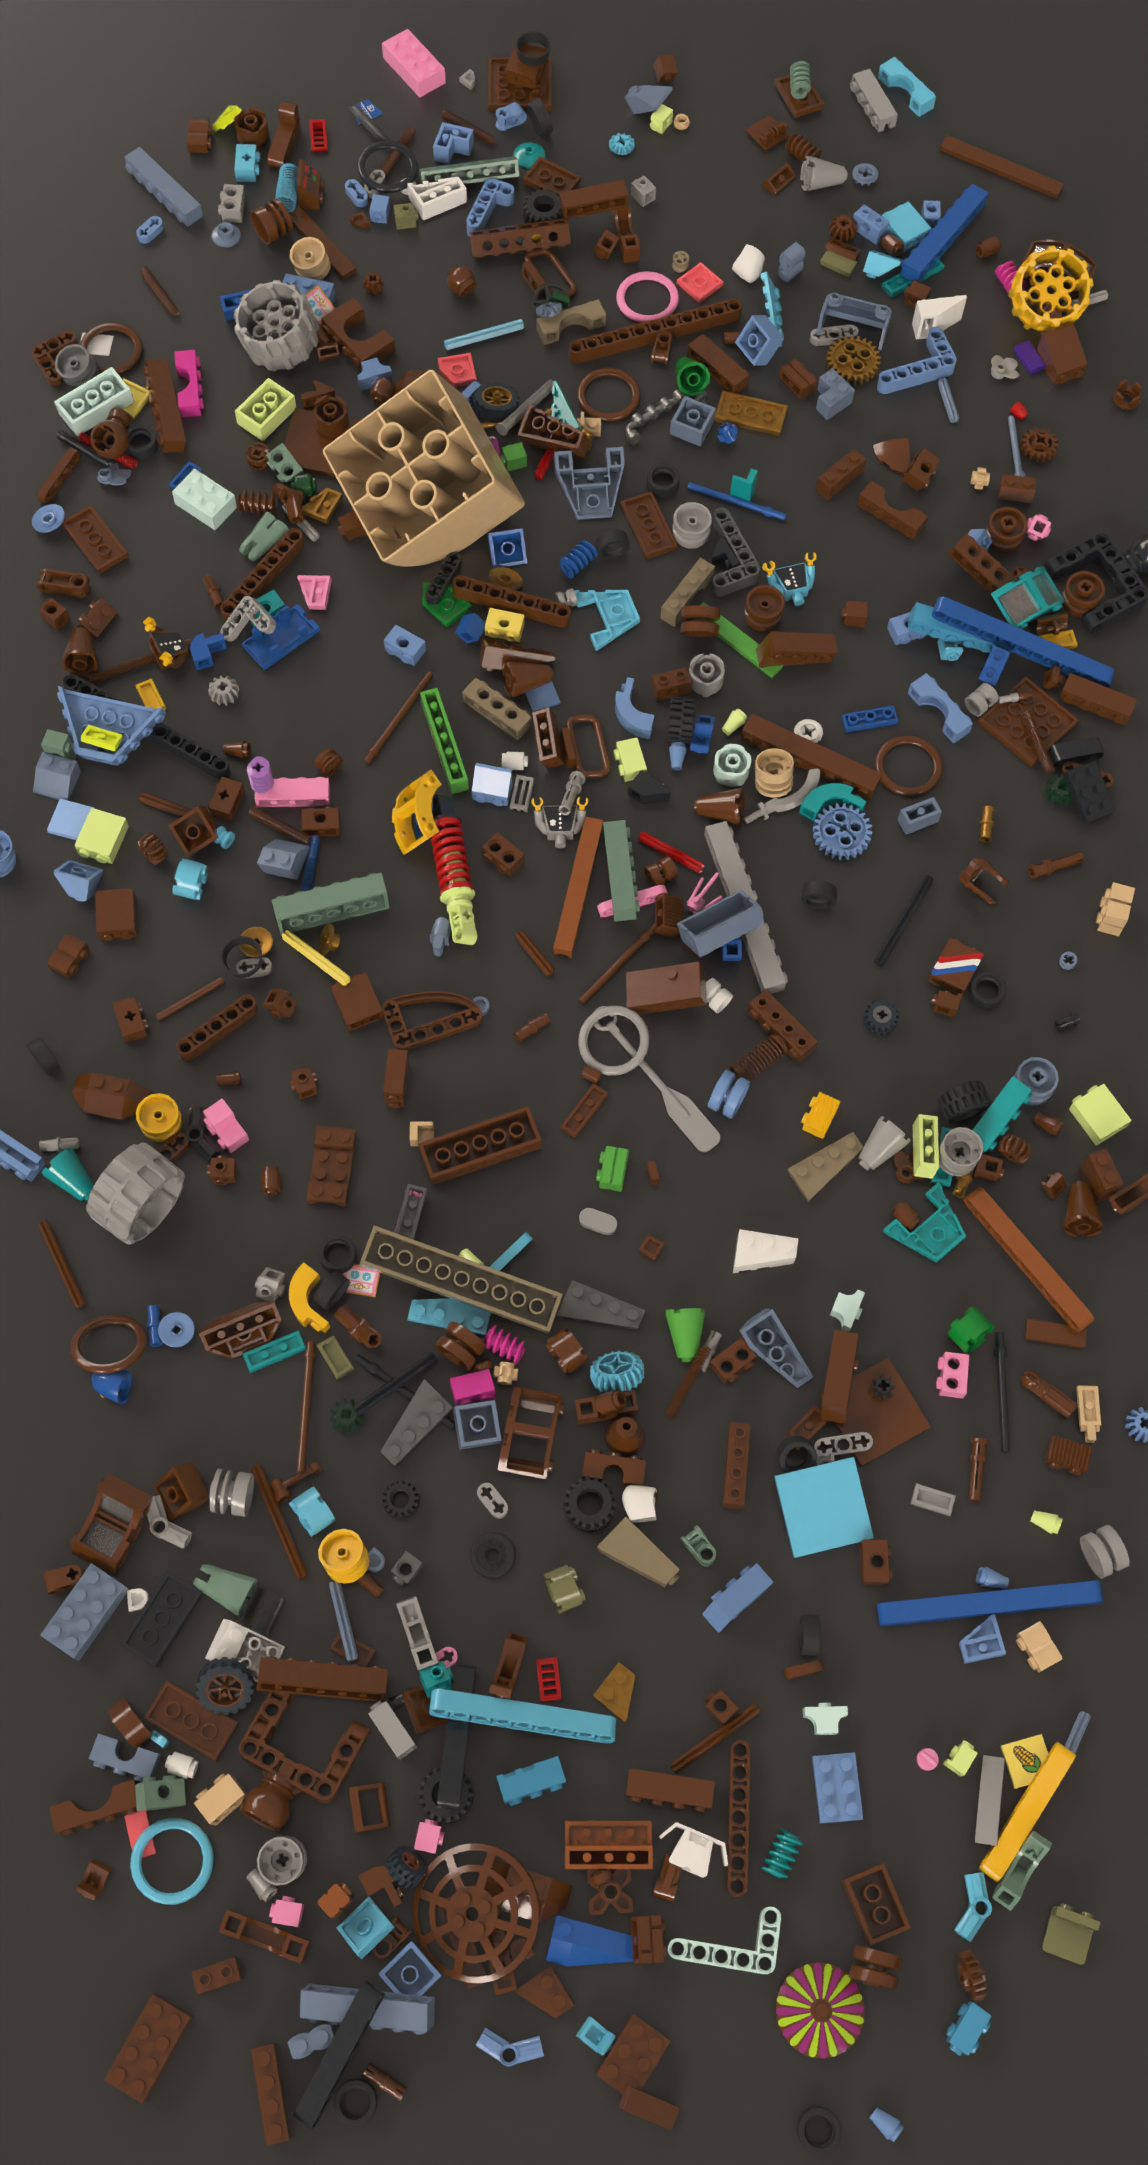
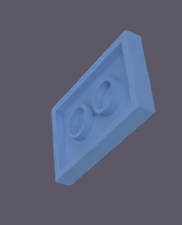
[812,1752,863,1824]

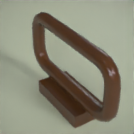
[521,248,577,298]
[560,714,611,779]

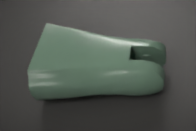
[239,512,289,562]
[193,1564,258,1617]

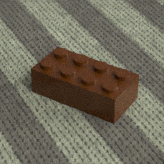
[104,1993,194,2104]

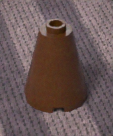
[61,627,98,678]
[502,662,554,698]
[694,788,745,825]
[1063,1181,1103,1237]
[605,1417,645,1457]

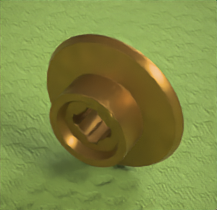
[318,923,340,956]
[239,927,273,957]

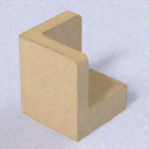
[410,1122,434,1146]

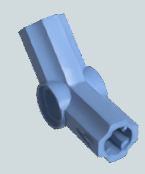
[475,2027,544,2066]

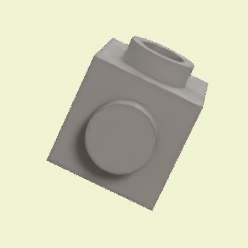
[631,176,656,207]

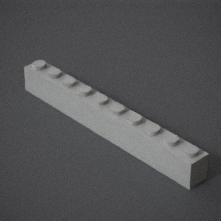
[704,821,788,994]

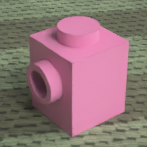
[414,1819,445,1854]
[269,1896,304,1927]

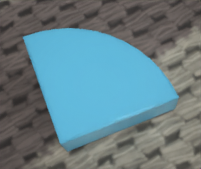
[150,1731,170,1749]

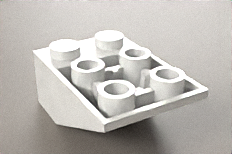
[912,295,967,340]
[205,1619,285,1682]

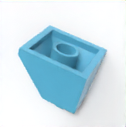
[863,250,903,279]

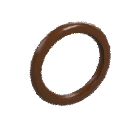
[80,322,143,375]
[577,367,641,422]
[875,735,943,796]
[70,1314,147,1374]

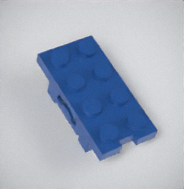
[242,604,320,670]

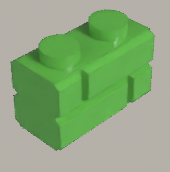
[596,1146,629,1192]

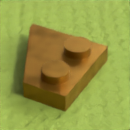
[302,488,343,524]
[593,1662,635,1723]

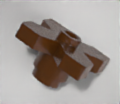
[587,1869,633,1915]

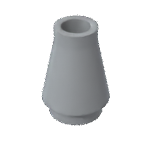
[246,1869,278,1902]

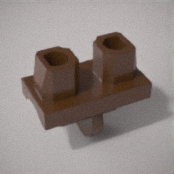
[1035,611,1068,636]

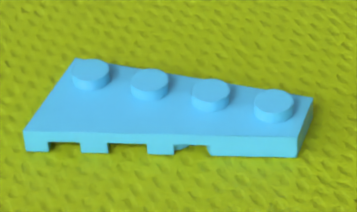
[760,272,784,347]
[408,1298,491,1337]

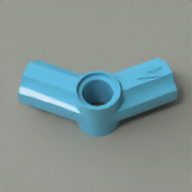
[954,1872,992,1942]

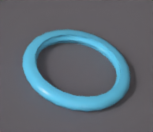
[130,1818,214,1905]

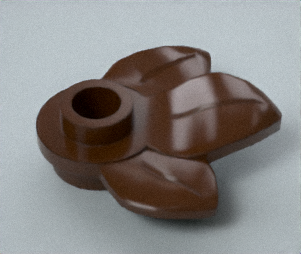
[894,1150,925,1183]

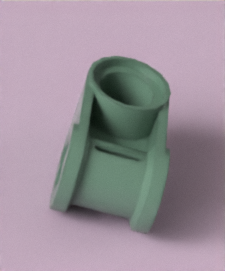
[680,1525,716,1567]

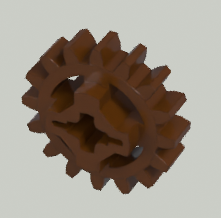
[1020,427,1059,462]
[957,1950,987,2002]

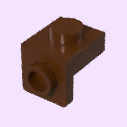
[76,1859,112,1900]

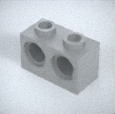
[218,184,246,223]

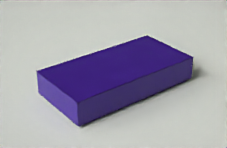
[1013,340,1046,375]

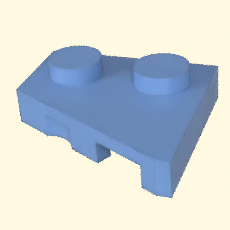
[959,1614,1006,1664]

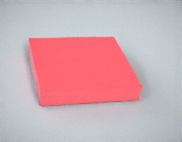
[676,262,723,303]
[437,353,477,387]

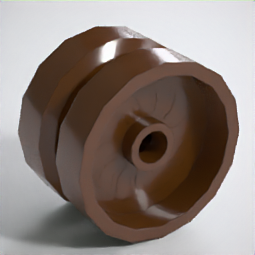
[986,507,1027,553]
[1062,571,1105,618]
[744,585,785,632]
[680,605,721,637]
[434,1321,486,1370]
[848,1945,903,1990]

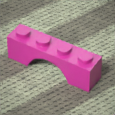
[174,350,204,418]

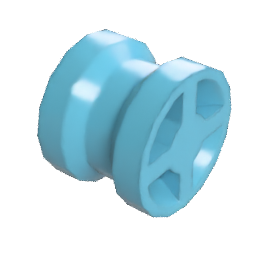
[213,826,235,849]

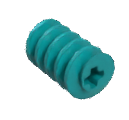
[761,1828,803,1879]

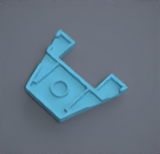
[574,590,640,651]

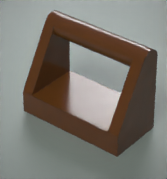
[349,1782,391,1833]

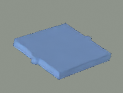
[525,681,561,712]

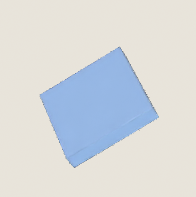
[47,799,95,840]

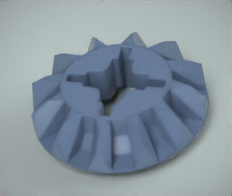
[852,163,878,186]
[536,302,563,317]

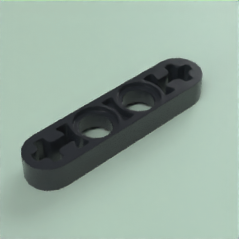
[425,552,462,605]

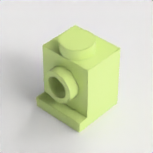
[650,104,673,134]
[943,1740,978,1776]

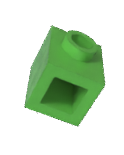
[500,442,527,471]

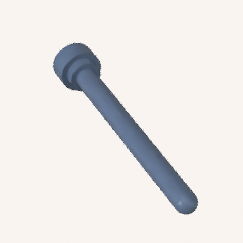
[1008,415,1027,477]

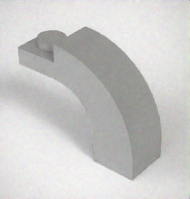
[396,1596,438,1670]

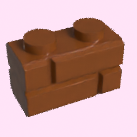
[318,1883,353,1918]

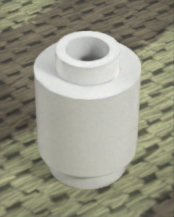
[502,752,528,770]
[165,1752,199,1779]

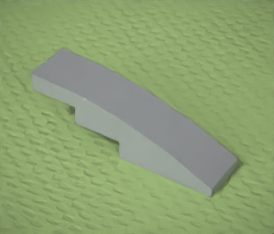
[975,1755,1005,1846]

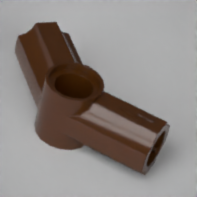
[271,483,305,524]
[334,1304,382,1348]

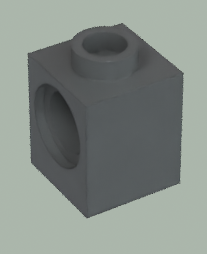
[391,1551,423,1586]

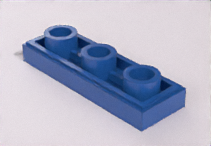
[841,705,898,733]

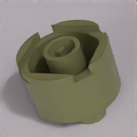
[543,1564,586,1614]

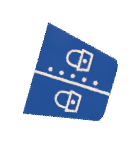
[353,100,384,124]

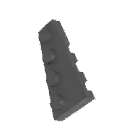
[557,1280,645,1330]
[380,1379,453,1467]

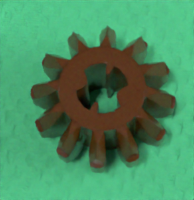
[829,214,857,243]
[138,832,168,865]
[997,1134,1032,1164]

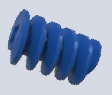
[559,540,598,578]

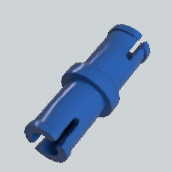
[147,1305,163,1347]

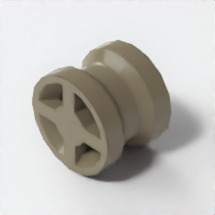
[672,251,689,273]

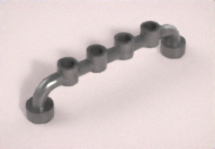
[626,389,710,445]

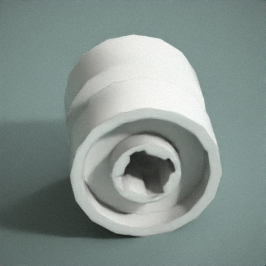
[706,978,733,1013]

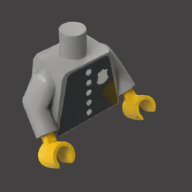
[531,797,588,849]

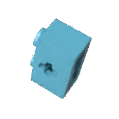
[234,144,260,182]

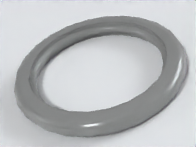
[578,1006,650,1075]

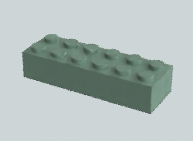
[272,873,389,935]

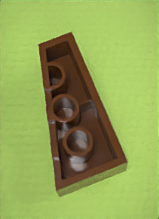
[517,403,590,458]
[756,631,838,668]

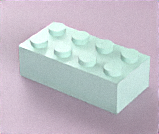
[54,367,134,437]

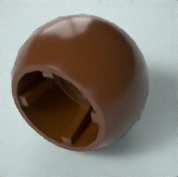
[90,420,129,459]

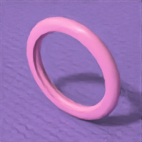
[616,271,679,323]

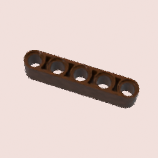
[176,994,258,1061]

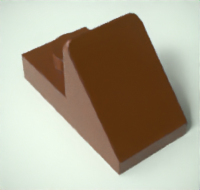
[300,380,336,410]

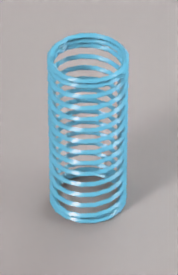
[275,163,298,213]

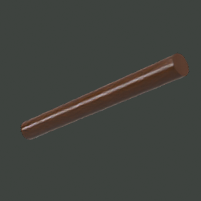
[156,977,225,1021]

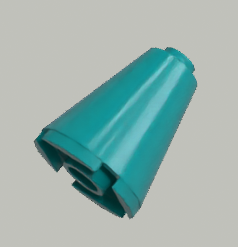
[41,1147,94,1201]

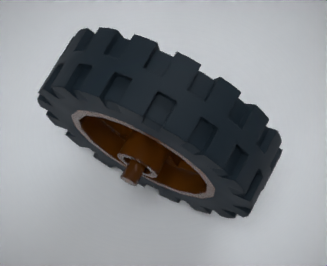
[196,1657,254,1715]

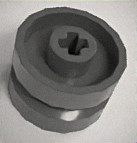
[55,344,99,389]

